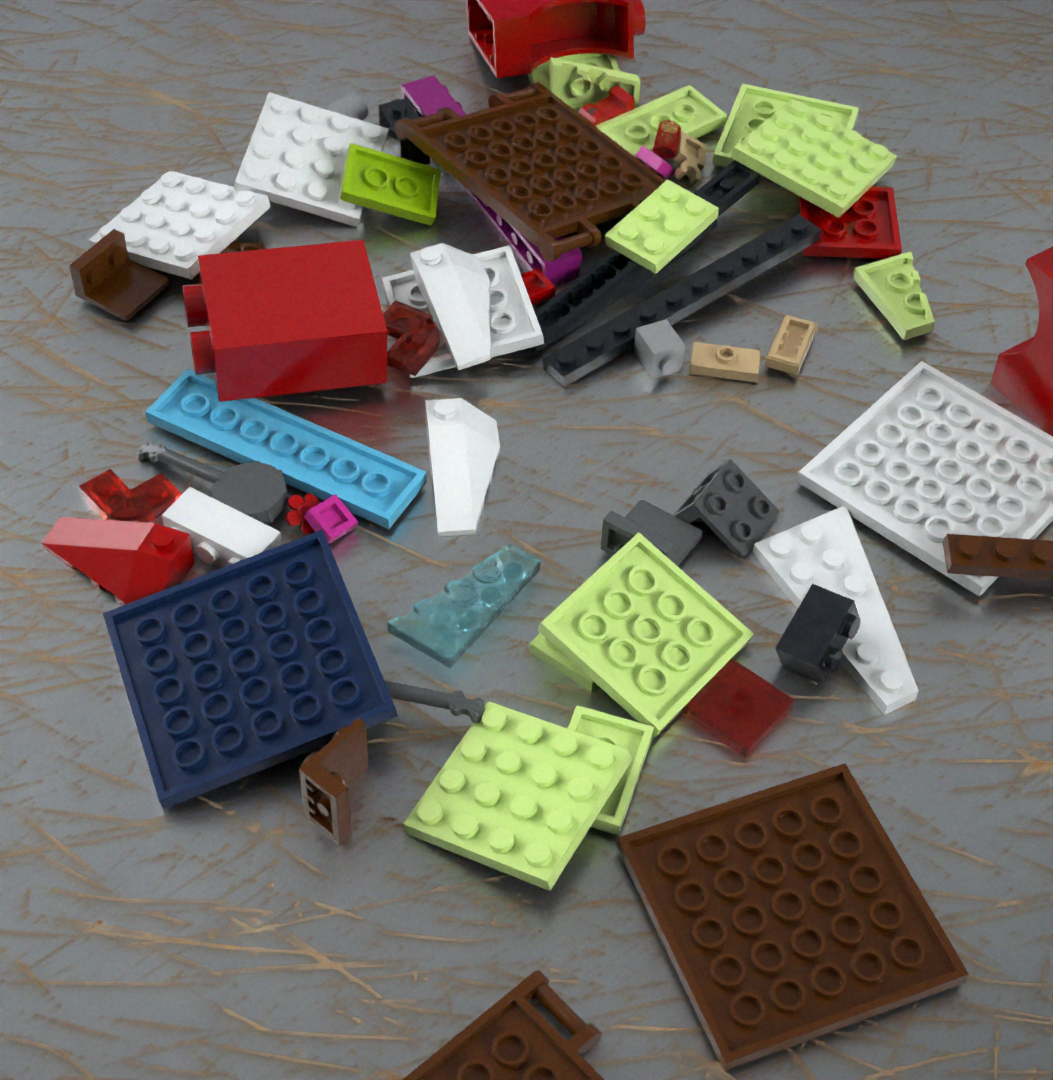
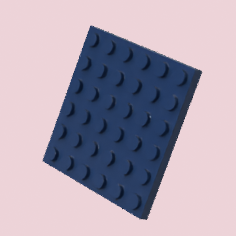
[103,529,398,809]

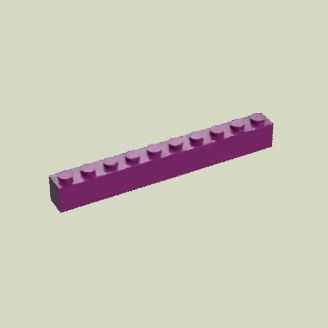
[401,75,582,286]

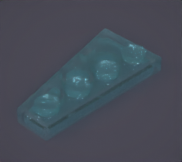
[387,544,541,668]

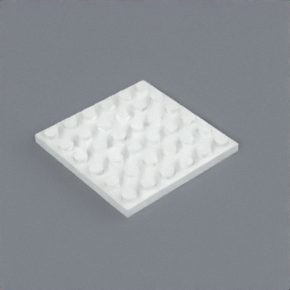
[797,361,1053,597]

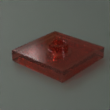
[682,658,795,758]

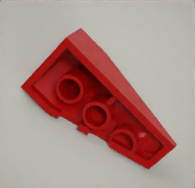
[41,517,194,605]

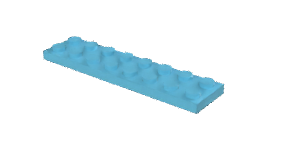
[145,369,427,529]

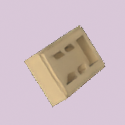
[765,314,818,375]
[689,342,761,383]

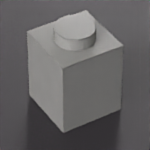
[634,319,685,379]

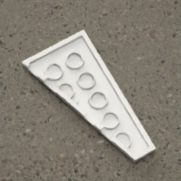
[752,506,919,715]

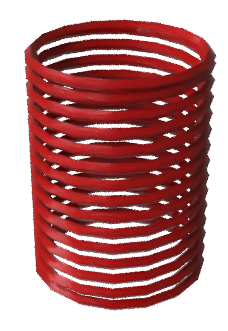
[653,120,681,159]

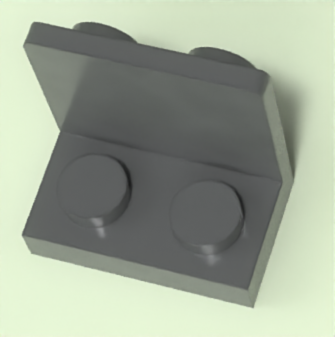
[673,459,779,558]
[601,500,702,566]

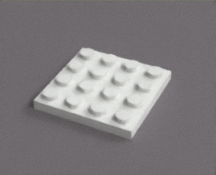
[234,92,389,227]
[88,171,271,279]
[382,245,544,378]

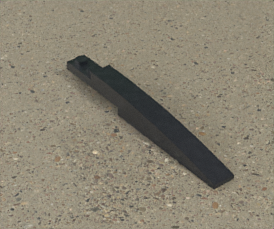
[531,160,760,351]

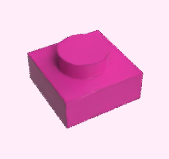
[635,145,675,180]
[304,494,358,544]

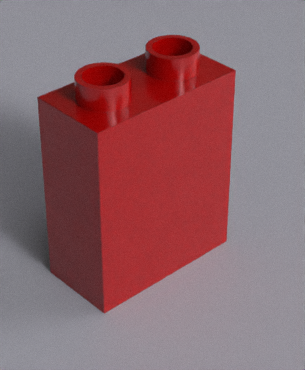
[182,240,387,402]

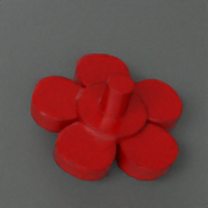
[285,494,319,535]

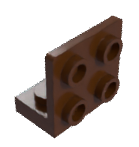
[69,229,169,321]
[299,718,368,844]

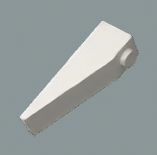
[410,243,491,371]
[425,398,500,537]

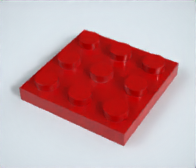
[797,187,902,259]

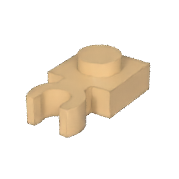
[673,131,706,187]

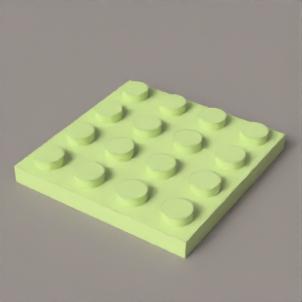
[712,84,859,175]
[730,99,897,218]
[537,532,754,737]
[403,701,632,891]

